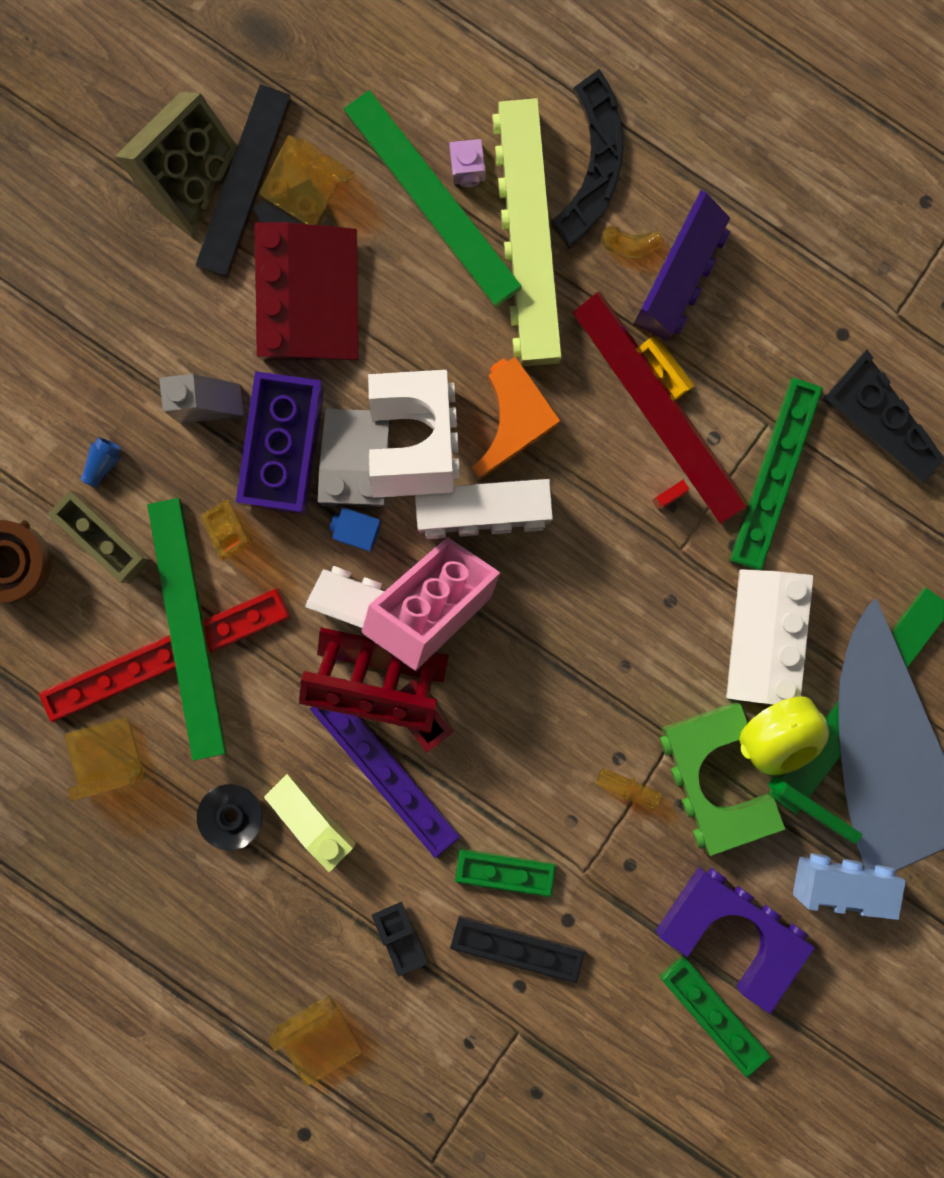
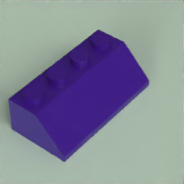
[633,190,731,341]

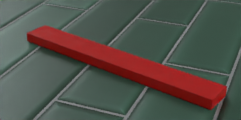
[38,588,291,723]

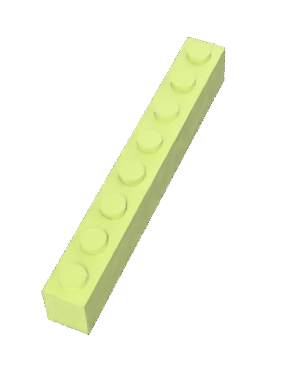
[492,98,561,367]

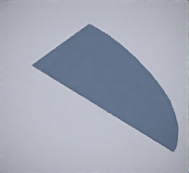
[838,598,944,871]

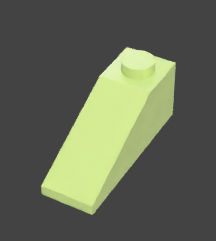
[264,774,356,872]

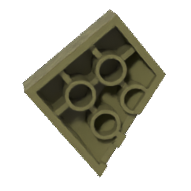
[115,92,237,237]

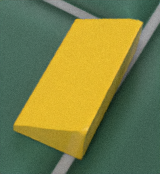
[639,336,695,400]

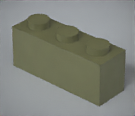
[47,490,152,584]

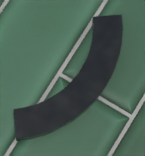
[551,69,624,249]

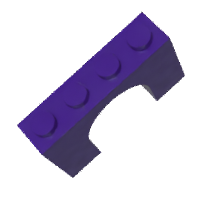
[655,867,815,1014]

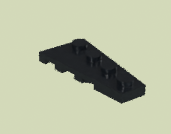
[822,349,944,484]

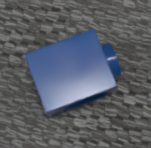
[329,507,382,553]

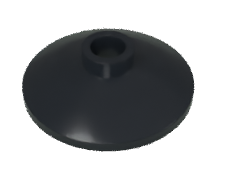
[197,784,263,850]

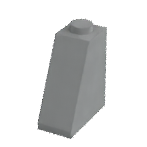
[159,374,244,424]

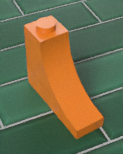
[472,357,560,481]

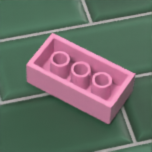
[361,537,501,671]

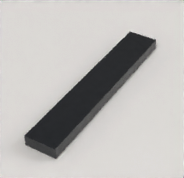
[195,84,292,278]

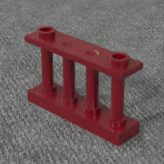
[299,627,449,733]

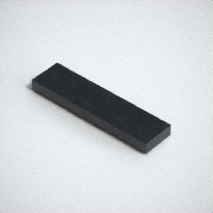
[450,915,585,984]

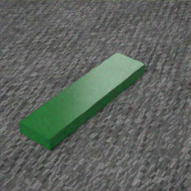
[659,955,771,1079]

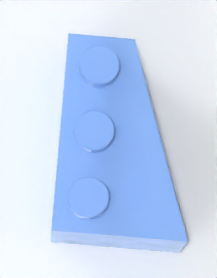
[793,853,906,920]

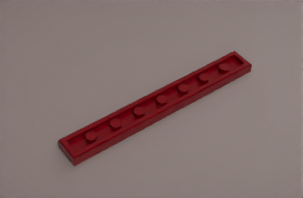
[572,292,749,524]

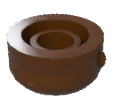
[0,520,51,603]

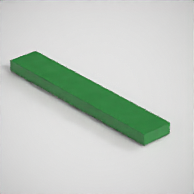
[729,377,823,571]

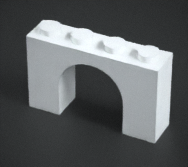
[368,370,460,498]

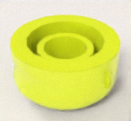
[739,697,829,775]

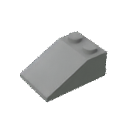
[318,409,390,508]

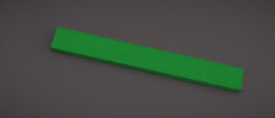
[343,90,522,309]
[147,498,227,761]
[768,588,944,814]

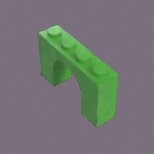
[659,702,785,856]

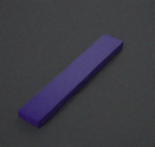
[310,707,460,859]

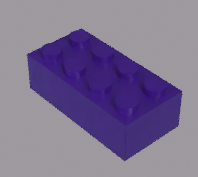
[236,371,325,515]

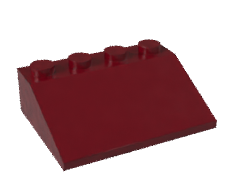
[254,222,359,361]

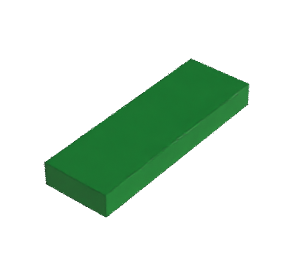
[768,775,863,844]
[455,848,556,897]

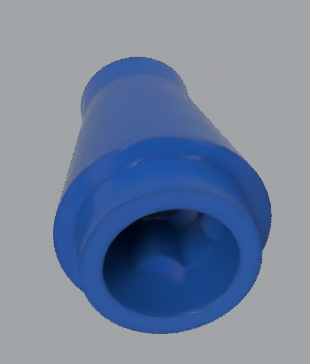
[80,437,122,488]

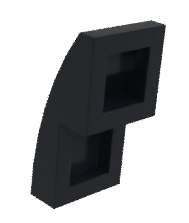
[372,901,429,977]

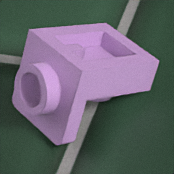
[449,139,486,187]

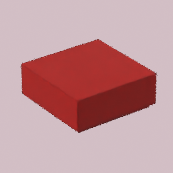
[652,479,690,510]

